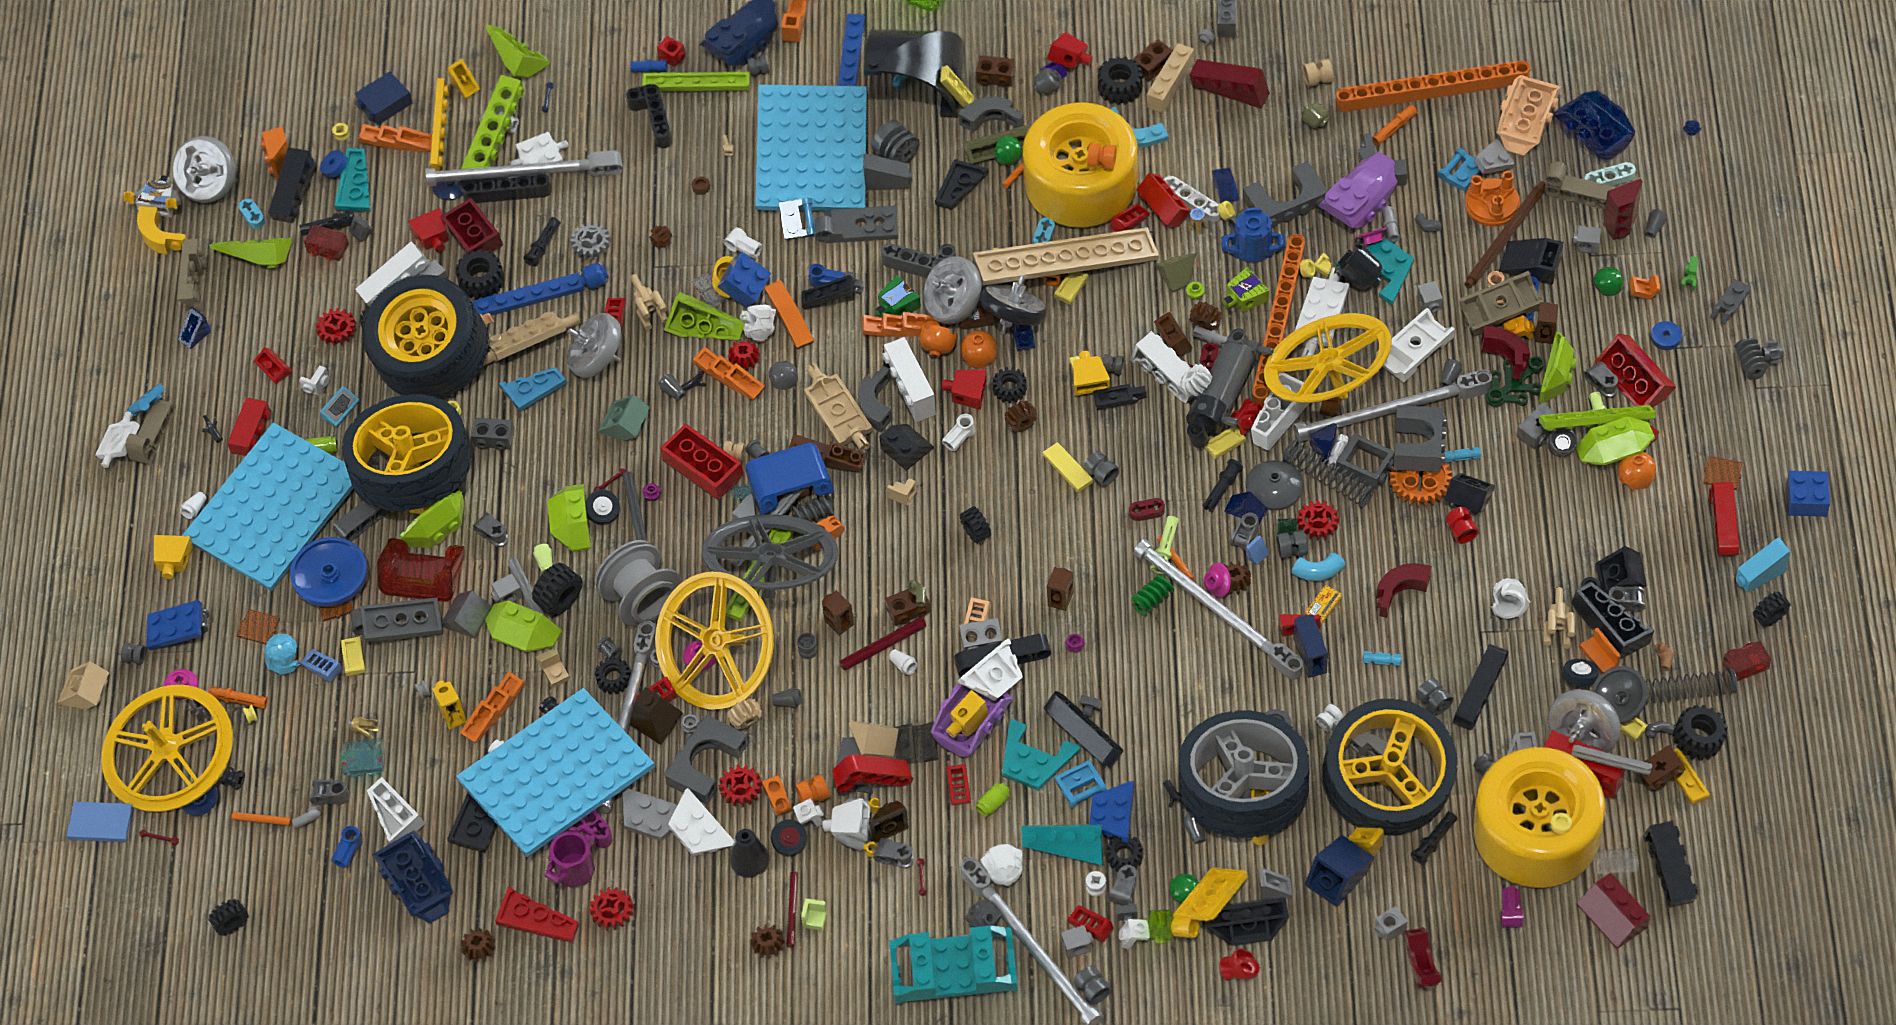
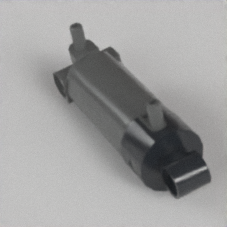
[1186,328,1274,448]

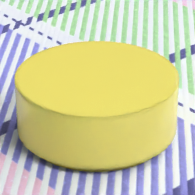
[1218,201,1235,220]
[1300,259,1315,278]
[1551,813,1572,835]

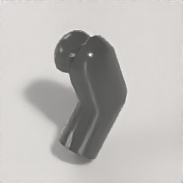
[1415,213,1442,232]
[1645,721,1675,738]

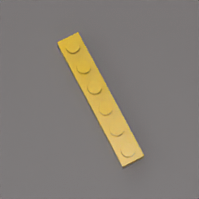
[430,78,449,171]

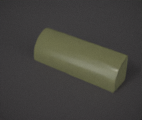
[962,124,1032,164]

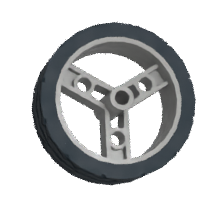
[1179,710,1310,838]

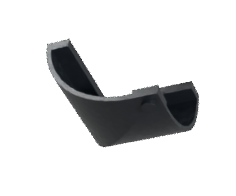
[864,29,964,118]

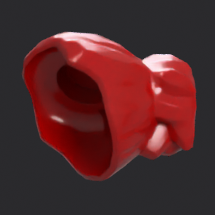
[1219,948,1260,980]

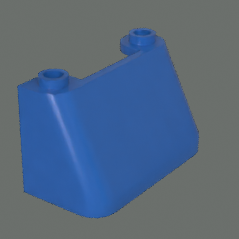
[745,443,834,515]

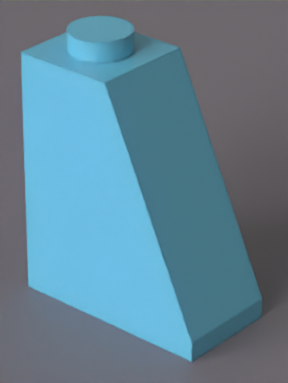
[1736,537,1791,593]

